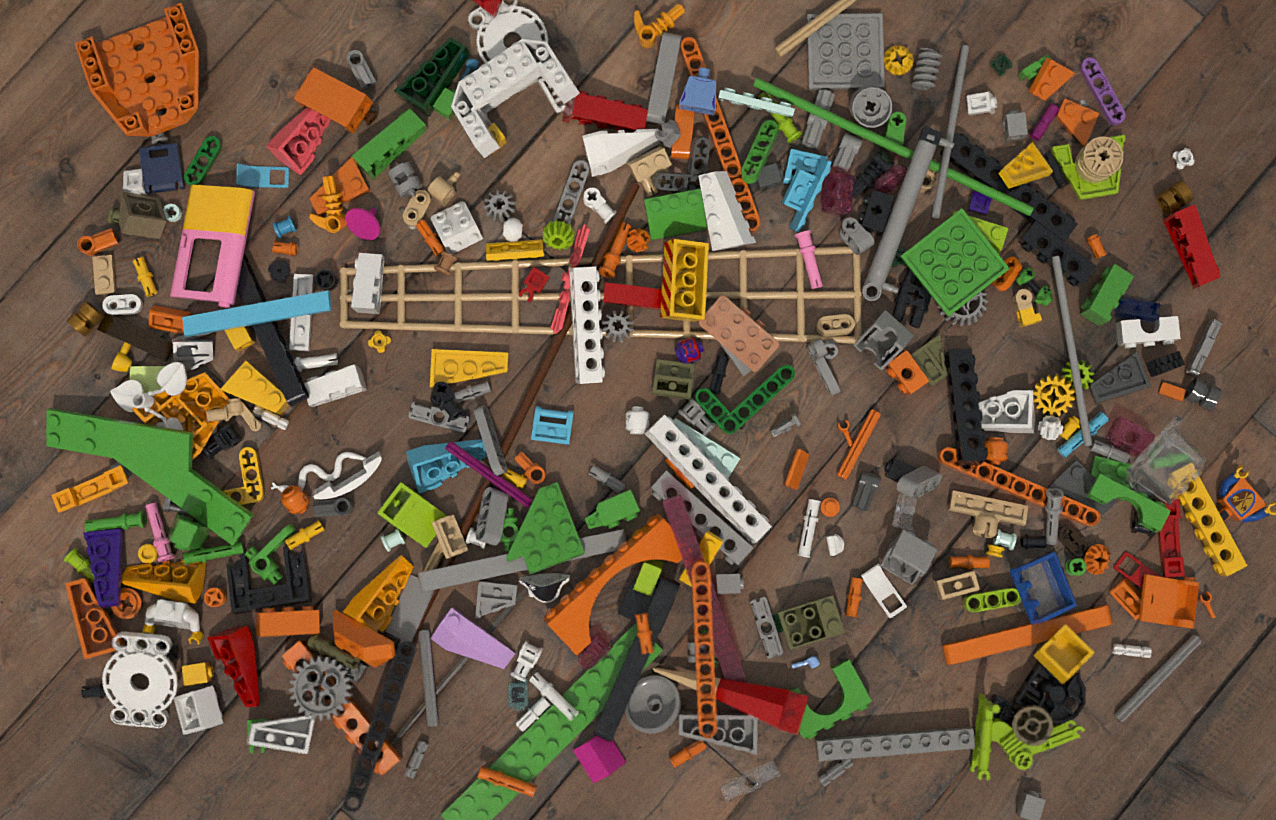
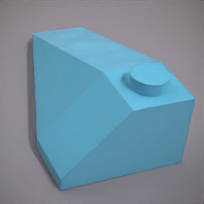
[406,439,487,494]

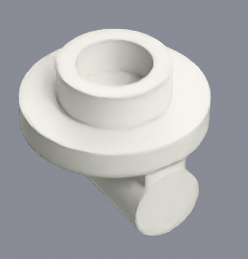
[826,534,844,556]

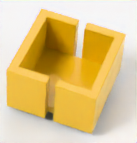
[1034,624,1095,684]

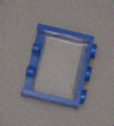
[1009,552,1077,625]

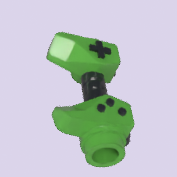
[1016,267,1053,307]

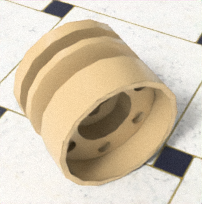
[1075,137,1123,183]

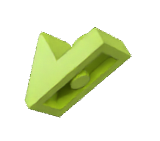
[633,559,664,596]

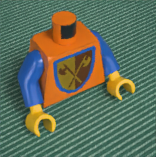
[1217,464,1276,523]

